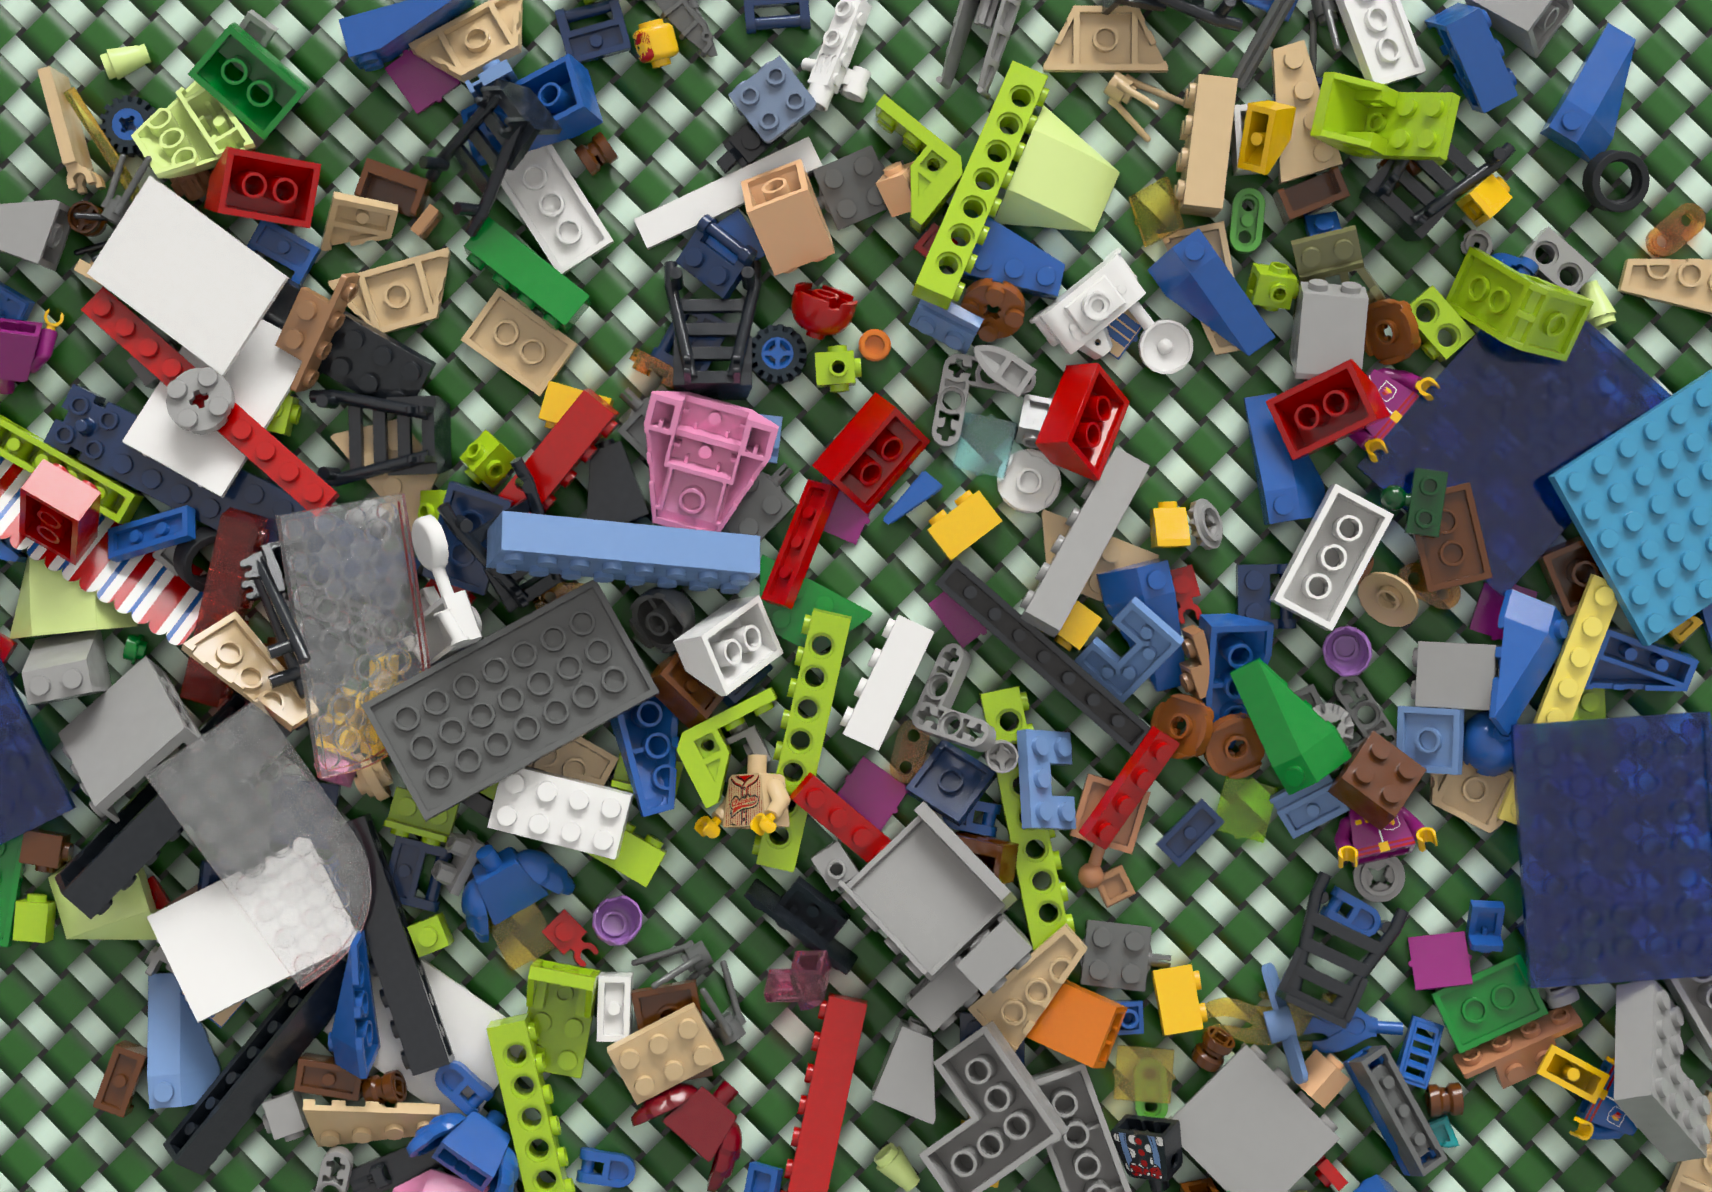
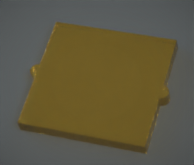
[1128,177,1185,247]
[488,902,555,971]
[1112,1045,1176,1104]

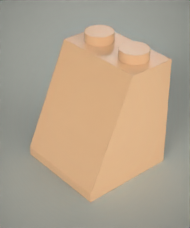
[741,159,835,276]

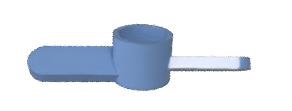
[1262,963,1308,1084]

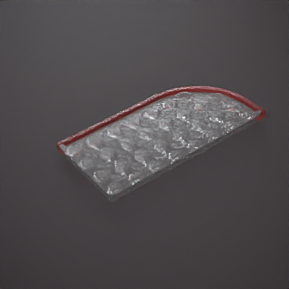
[275,493,431,779]
[145,697,372,989]

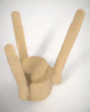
[1103,71,1184,142]

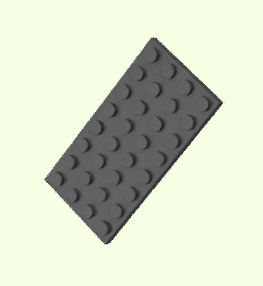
[361,580,659,822]

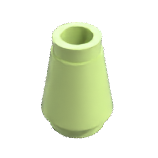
[100,44,151,80]
[1580,280,1617,331]
[874,1143,920,1192]

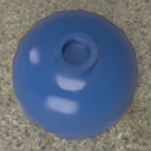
[1463,710,1525,777]

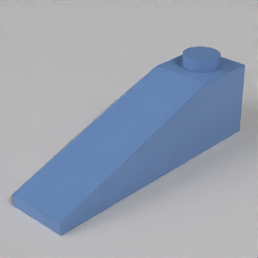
[147,972,221,1109]

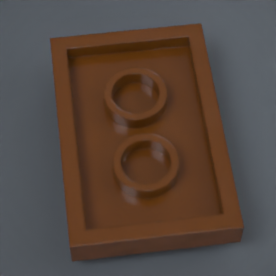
[1406,482,1493,593]
[631,979,713,1081]

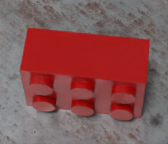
[19,459,101,566]

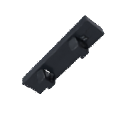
[349,1145,443,1192]

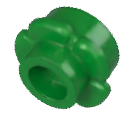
[123,634,149,665]

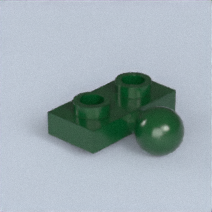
[1380,467,1448,538]

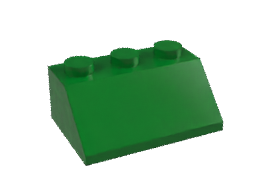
[188,22,310,140]

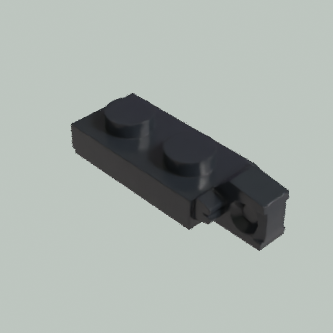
[716,122,799,174]

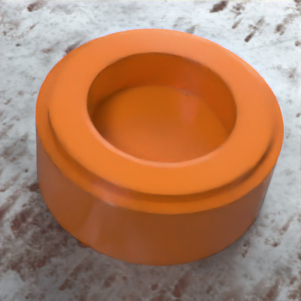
[859,329,891,362]

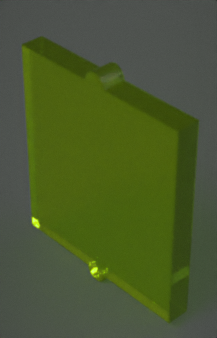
[1216,776,1278,843]

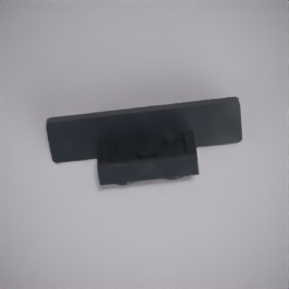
[744,876,858,975]

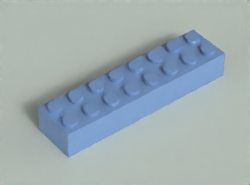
[486,511,760,594]

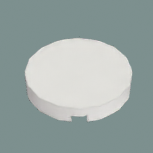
[997,449,1061,513]

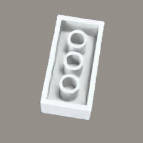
[1269,484,1394,631]
[840,615,934,751]
[487,767,634,860]

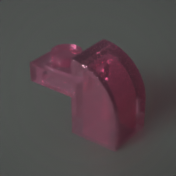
[764,950,831,1011]

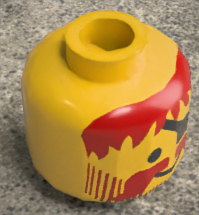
[633,18,679,69]

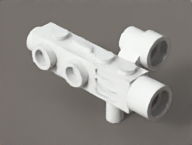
[801,0,872,112]

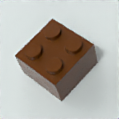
[1535,535,1604,616]
[1327,730,1427,831]

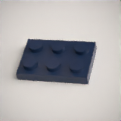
[422,481,514,596]

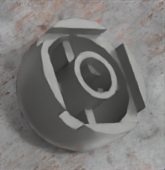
[629,587,696,653]

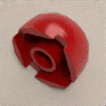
[791,282,858,340]

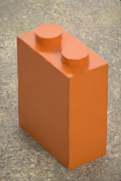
[1026,980,1128,1068]

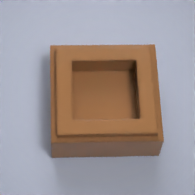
[410,204,443,240]
[1097,864,1136,908]

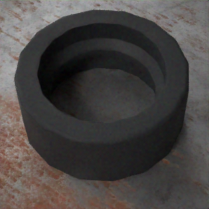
[1582,150,1650,213]
[173,527,240,592]

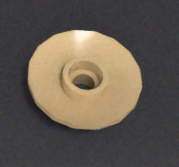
[1358,572,1419,627]

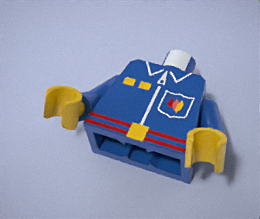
[1569,1056,1638,1140]

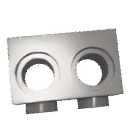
[1518,226,1597,293]

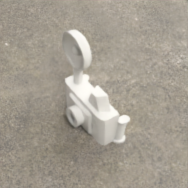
[1029,248,1193,374]
[402,515,482,670]

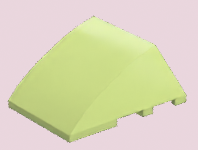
[131,81,256,179]
[995,105,1120,232]
[9,556,139,639]
[48,862,160,940]

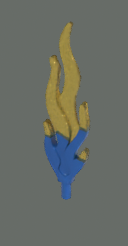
[1202,991,1403,1053]

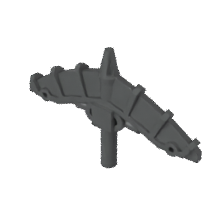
[633,0,718,58]

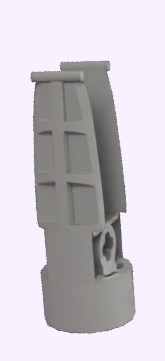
[936,0,1022,100]

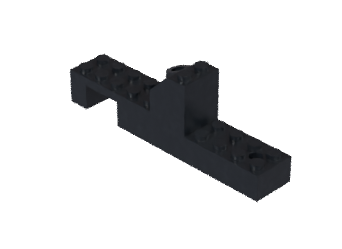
[55,616,359,919]

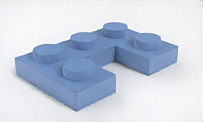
[1074,596,1185,703]
[1017,729,1076,830]

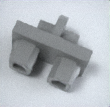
[431,830,485,896]

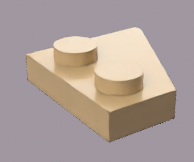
[321,191,398,251]

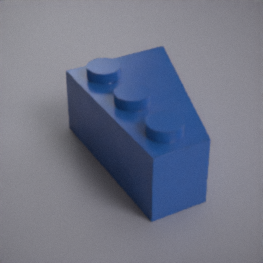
[1425,3,1518,114]
[962,214,1065,300]
[1584,626,1699,692]

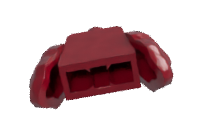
[631,1080,742,1192]

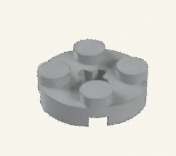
[166,367,235,435]

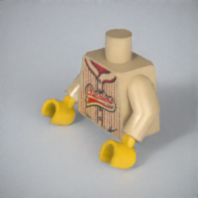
[694,754,791,838]

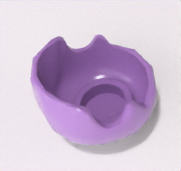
[1322,625,1372,677]
[592,895,643,946]

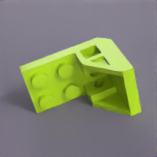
[1310,72,1461,161]
[875,94,963,234]
[1446,246,1594,362]
[676,687,778,809]
[519,958,601,1079]

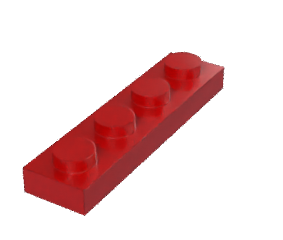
[761,479,839,610]
[1078,726,1180,850]
[790,772,892,863]

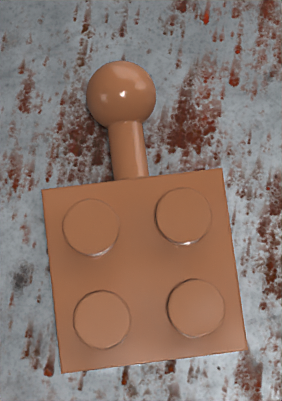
[1069,773,1151,889]

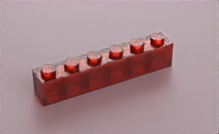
[180,507,270,708]

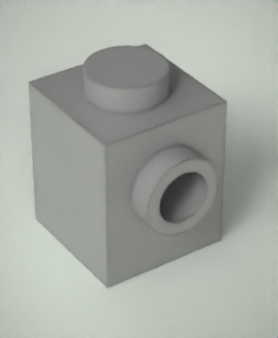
[811,839,859,892]
[262,1089,309,1142]

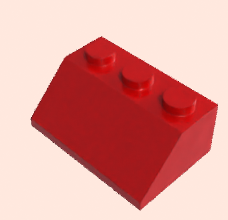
[204,147,321,228]
[1266,359,1390,460]
[1035,363,1130,481]
[812,392,931,514]

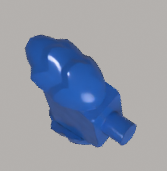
[461,845,576,943]
[406,1110,519,1192]

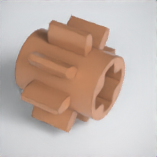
[170,170,210,201]

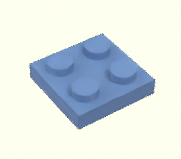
[1396,706,1465,775]

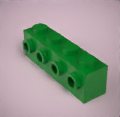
[464,216,592,333]

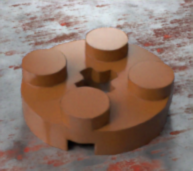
[960,278,1025,342]
[1364,298,1421,365]
[1151,694,1214,759]
[1203,713,1265,779]

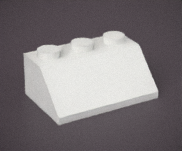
[673,595,783,696]

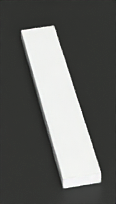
[634,137,823,250]

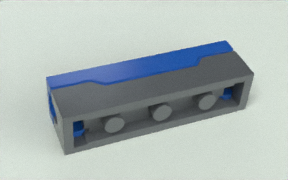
[1342,1045,1448,1177]

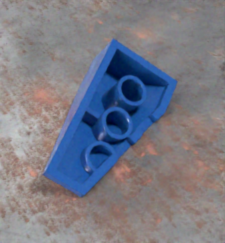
[1540,23,1636,163]
[1147,228,1276,356]
[1243,393,1325,525]
[1096,558,1185,692]
[1489,589,1569,735]
[1199,613,1274,748]
[610,696,679,817]
[328,930,381,1079]

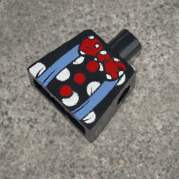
[1110,1114,1183,1192]

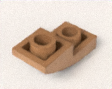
[1179,624,1210,699]

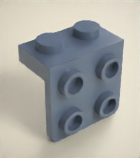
[728,55,817,143]

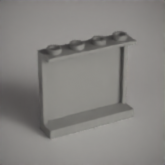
[58,656,206,823]
[838,801,1017,982]
[1168,1042,1340,1192]

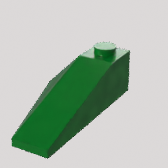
[1230,658,1352,795]

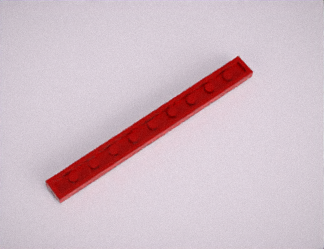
[81,287,340,520]

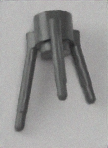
[1307,0,1350,76]
[101,154,152,226]
[631,939,714,989]
[700,960,747,1046]

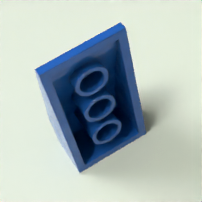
[338,0,475,72]
[460,54,603,166]

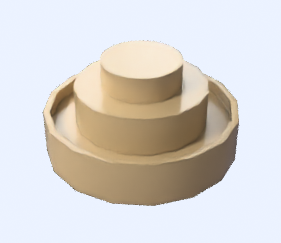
[354,755,393,802]

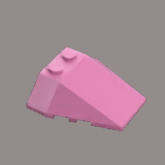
[644,391,779,532]

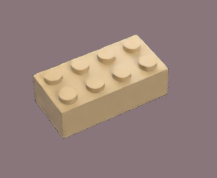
[1172,74,1238,218]

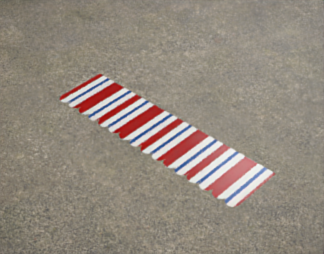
[0,456,227,645]

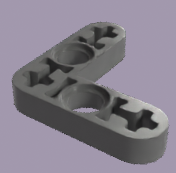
[1332,675,1397,779]

